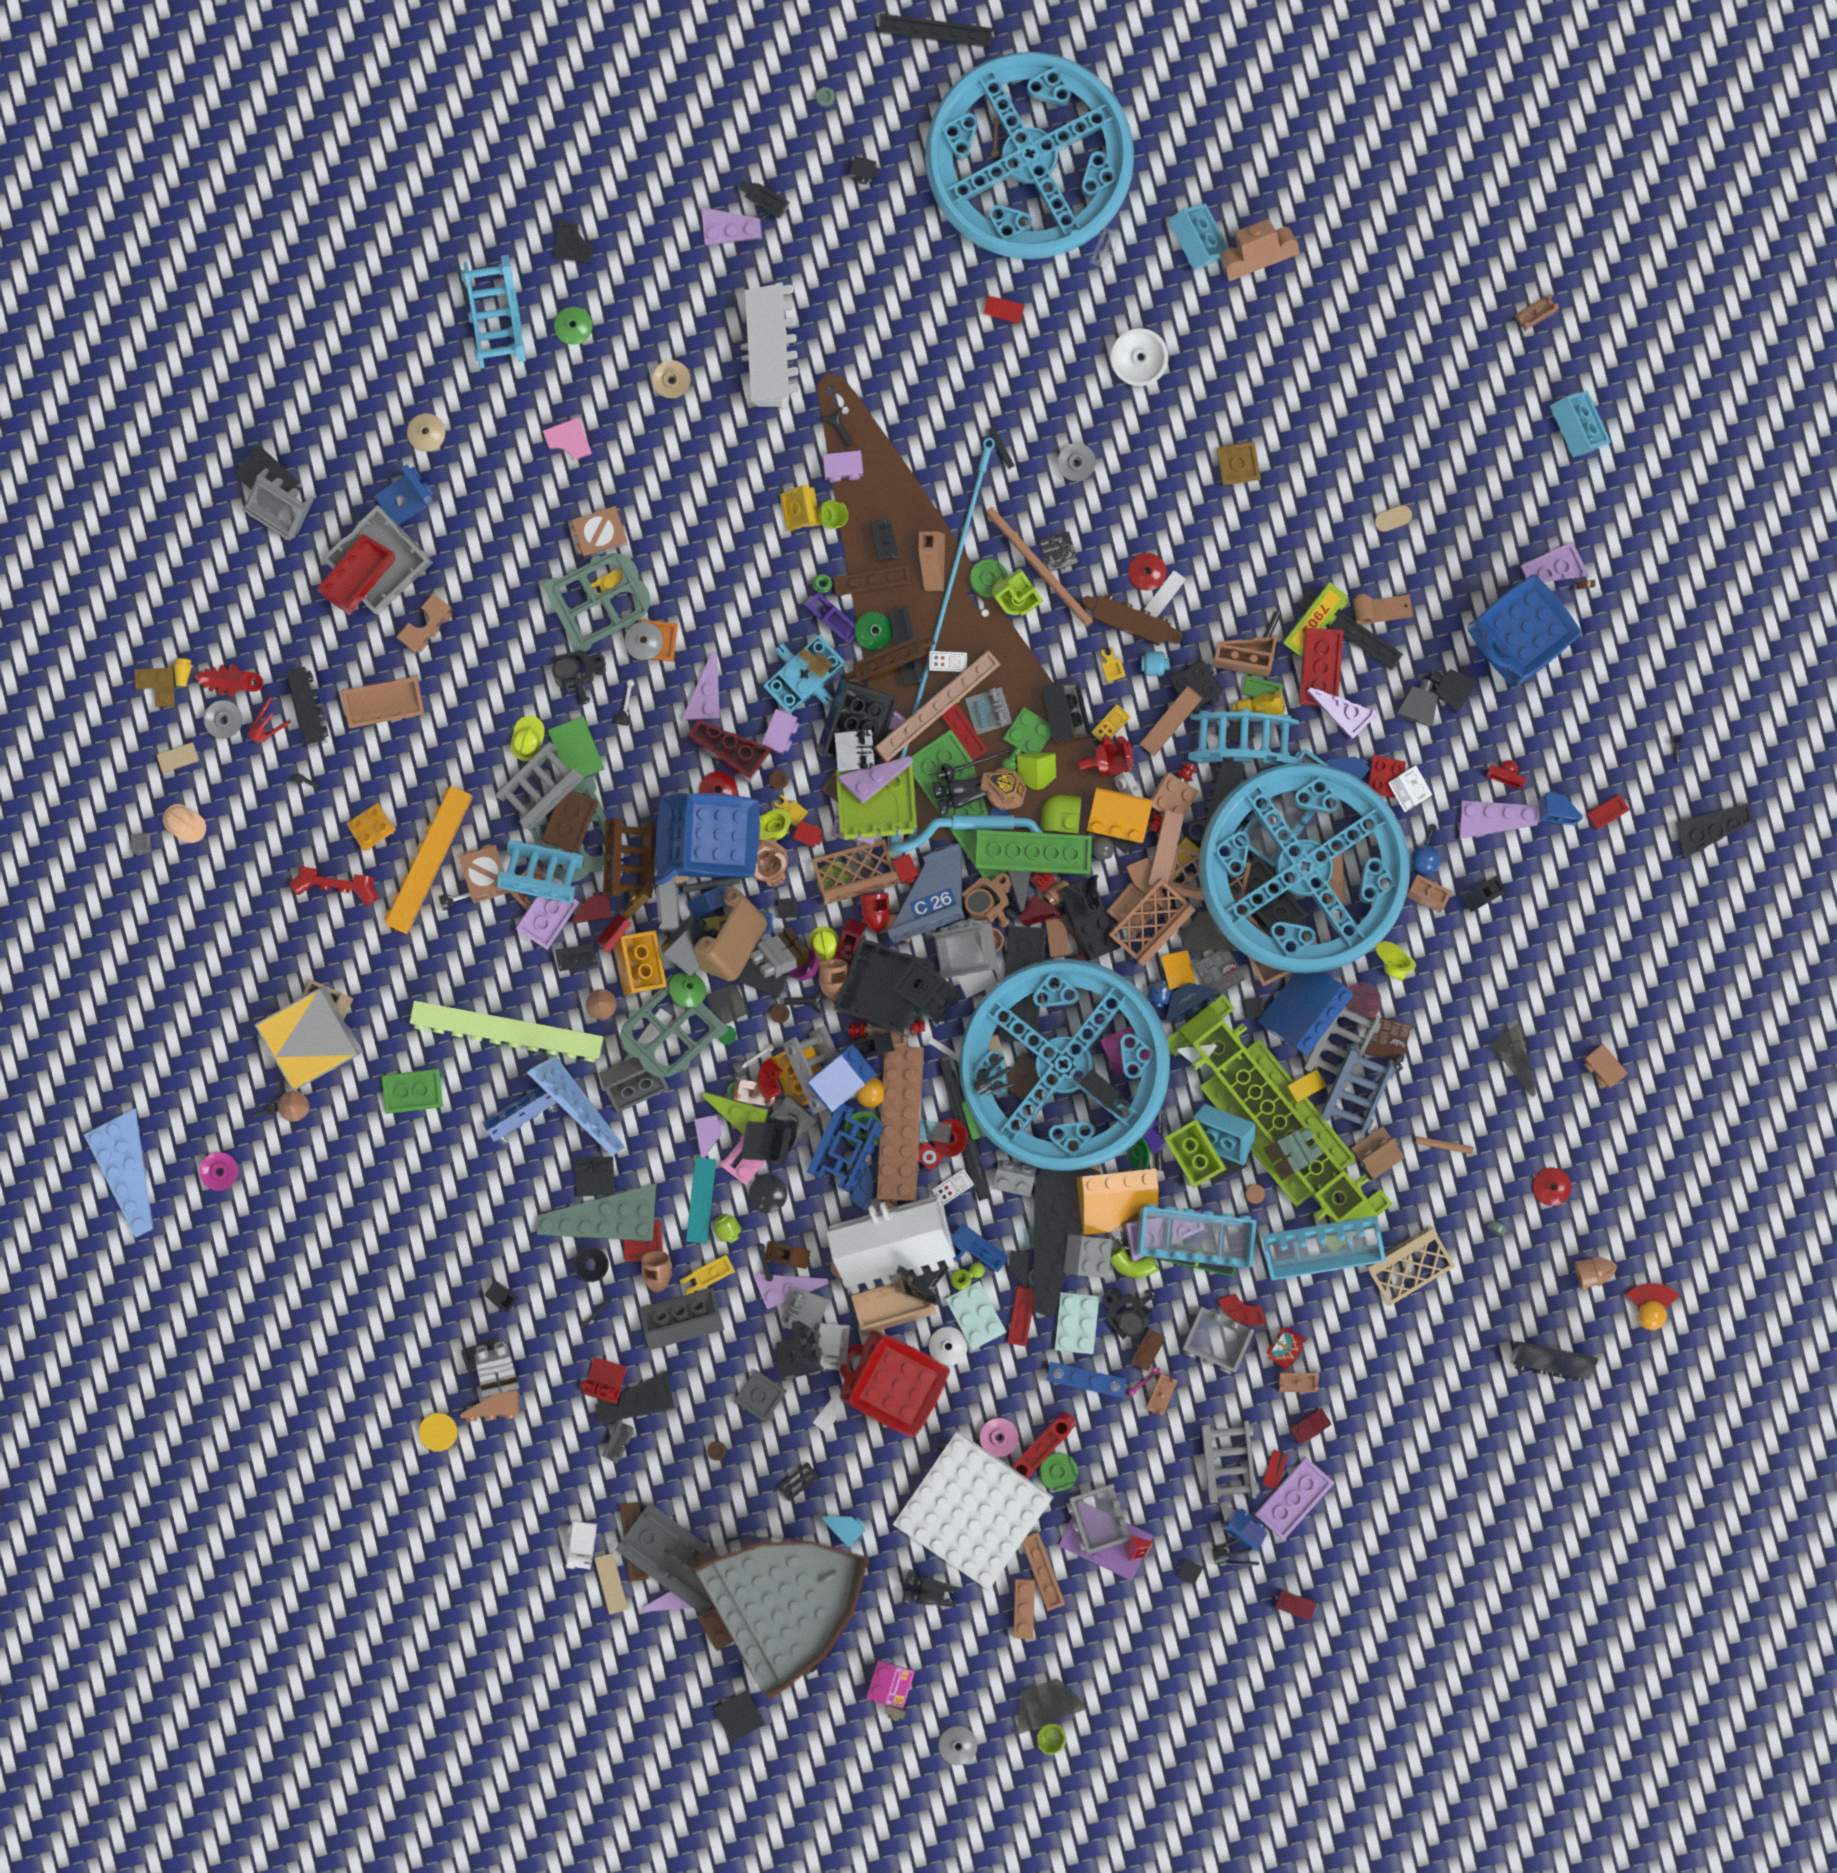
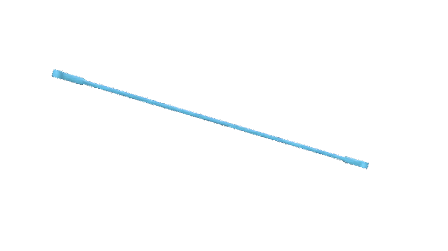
[878,438,995,834]

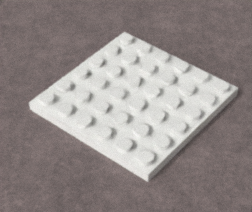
[893,1431,1053,1590]

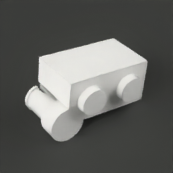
[818,1324,850,1371]
[565,1520,597,1570]

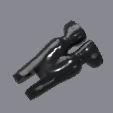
[932,777,988,817]
[902,1569,960,1607]

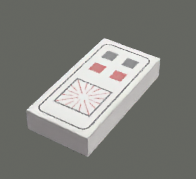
[928,651,967,672]
[932,1169,974,1205]

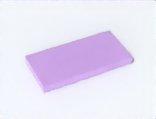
[1254,1457,1335,1541]

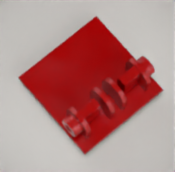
[1368,755,1406,799]
[580,1357,627,1404]

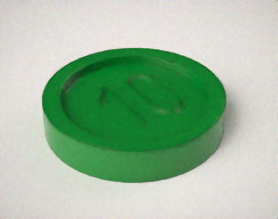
[718,1025,737,1045]

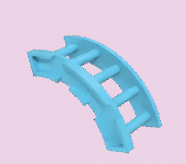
[461,255,526,368]
[1188,709,1299,766]

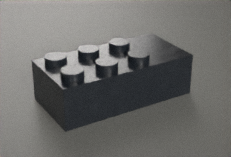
[1229,856,1308,936]

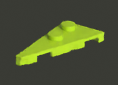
[703,1092,768,1135]

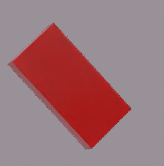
[983,295,1025,324]
[1586,794,1629,830]

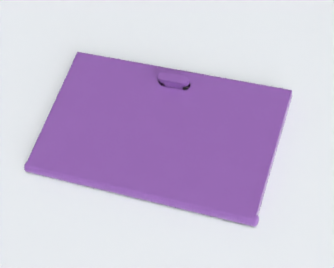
[1059,1500,1154,1581]

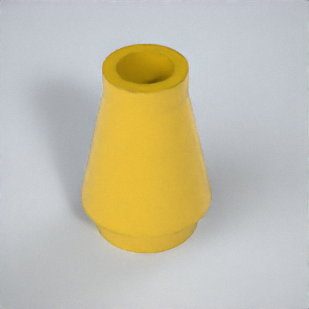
[173,658,192,686]

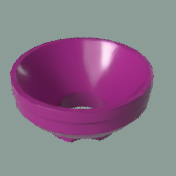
[789,947,820,981]

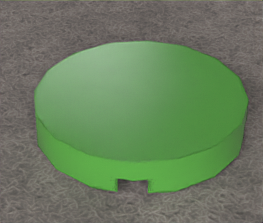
[970,559,1008,598]
[1040,1452,1078,1491]

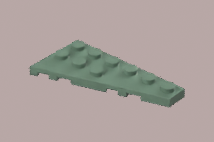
[537,1184,657,1241]

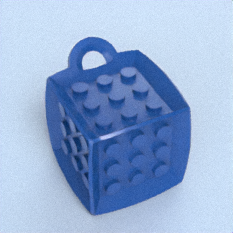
[1468,574,1581,687]
[654,793,760,885]

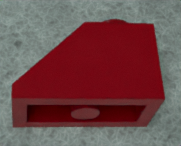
[573,892,612,924]
[835,918,867,966]
[1289,1408,1332,1445]
[1274,1588,1317,1621]

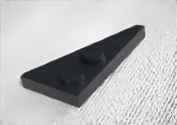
[896,1265,940,1306]

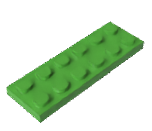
[975,830,1092,875]

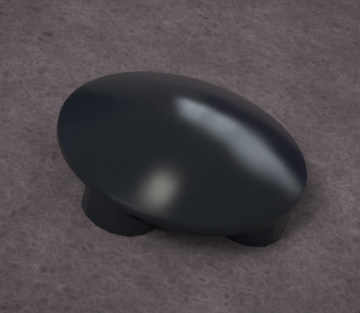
[749,1175,787,1213]

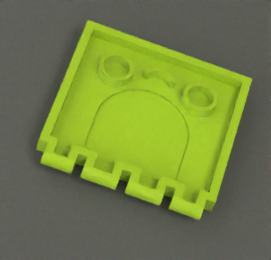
[836,764,917,840]

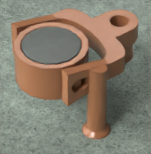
[962,873,1012,927]

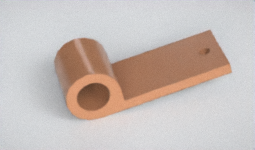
[1353,594,1413,624]

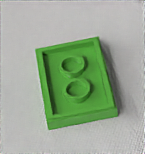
[548,716,605,777]
[381,1069,444,1114]

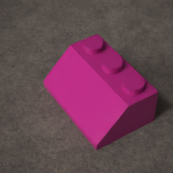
[1100,1026,1150,1077]

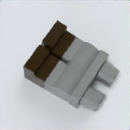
[750,925,810,978]
[474,1341,519,1397]

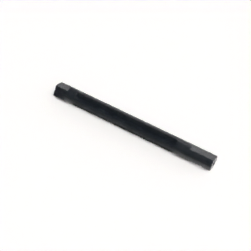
[940,1059,992,1201]

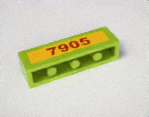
[1282,582,1348,657]

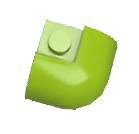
[992,568,1043,616]
[1040,795,1081,834]

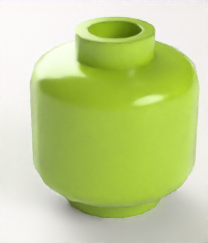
[713,1213,741,1243]

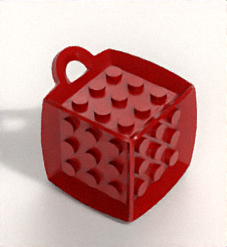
[839,1329,950,1438]

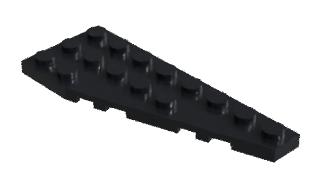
[1034,1168,1101,1318]

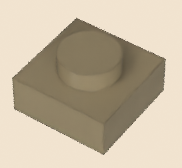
[885,1705,906,1721]

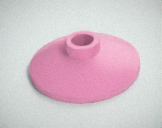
[980,1418,1018,1457]

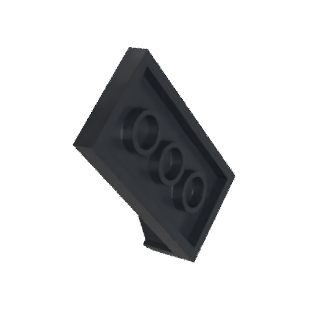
[1057,874,1121,961]

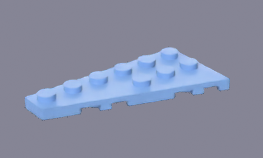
[527,1056,625,1156]
[84,1108,154,1238]

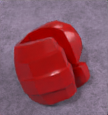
[1078,736,1134,775]

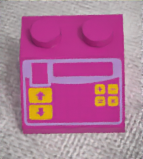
[866,1659,915,1708]

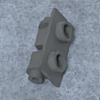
[602,1421,634,1464]

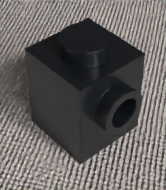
[850,156,879,185]
[484,1280,519,1313]

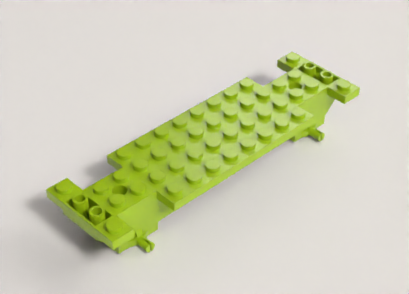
[1167,994,1393,1251]

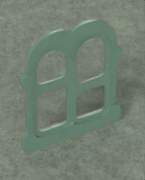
[543,553,650,652]
[520,777,606,882]
[620,975,728,1077]

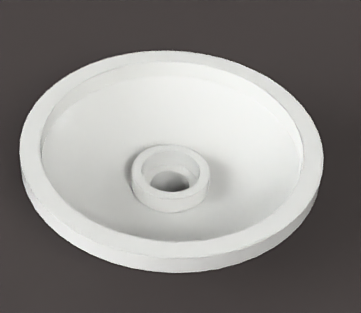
[1111,328,1169,386]

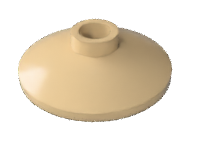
[652,360,691,399]
[407,413,445,452]

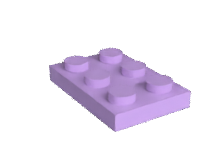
[515,896,580,950]

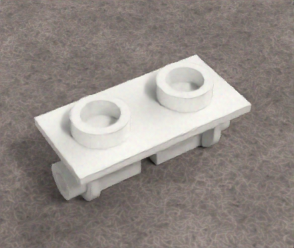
[1114,772,1143,798]

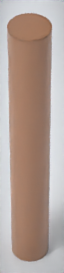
[1415,1136,1473,1154]

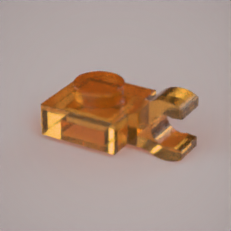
[799,649,834,679]

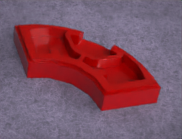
[757,1058,783,1101]
[1625,1283,1680,1308]
[1218,1293,1267,1326]

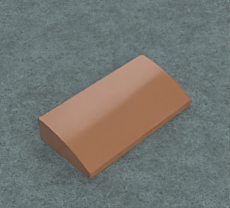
[341,675,425,728]

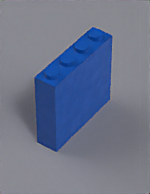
[1257,972,1354,1055]

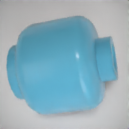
[1142,651,1169,676]

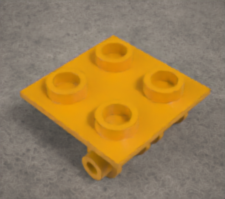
[346,803,396,851]

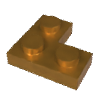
[134,667,176,707]

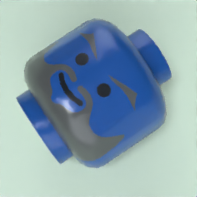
[1147,979,1174,1008]

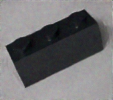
[235,444,303,514]
[1042,681,1092,743]

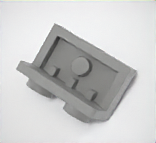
[993,1160,1036,1197]

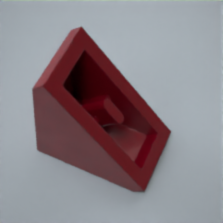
[1019,895,1062,926]

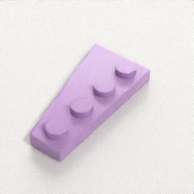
[1459,801,1539,839]

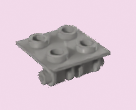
[965,688,1013,734]
[780,1287,829,1331]

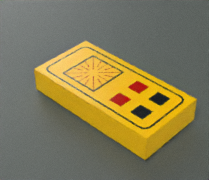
[1091,704,1131,741]

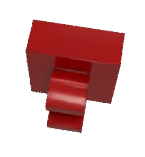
[1029,872,1056,894]

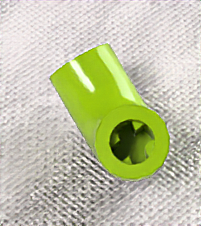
[1110,1247,1159,1279]

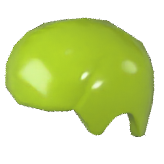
[818,500,848,529]
[1037,1723,1066,1755]

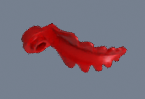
[195,664,263,697]

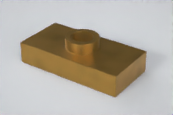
[622,883,654,919]

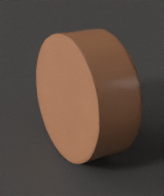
[1245,1184,1265,1204]

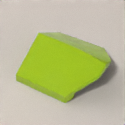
[1017,752,1056,790]

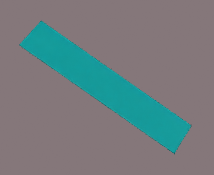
[686,1157,716,1244]

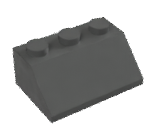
[599,1057,669,1113]

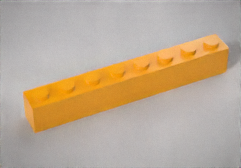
[384,785,473,935]

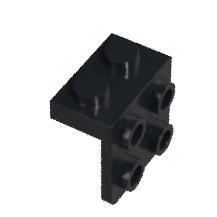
[741,1121,791,1166]

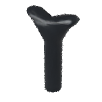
[820,408,854,447]
[784,990,824,1013]

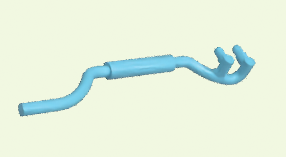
[889,815,1092,853]

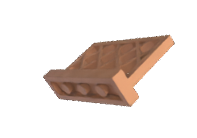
[811,839,898,905]
[1166,848,1251,908]
[1109,878,1195,966]

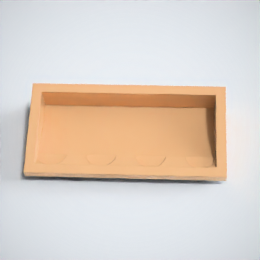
[851,1282,937,1335]

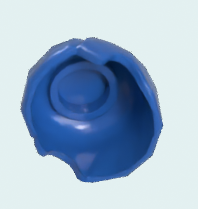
[1411,844,1441,876]

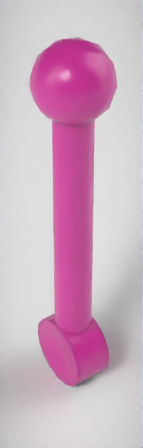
[1128,1367,1160,1396]

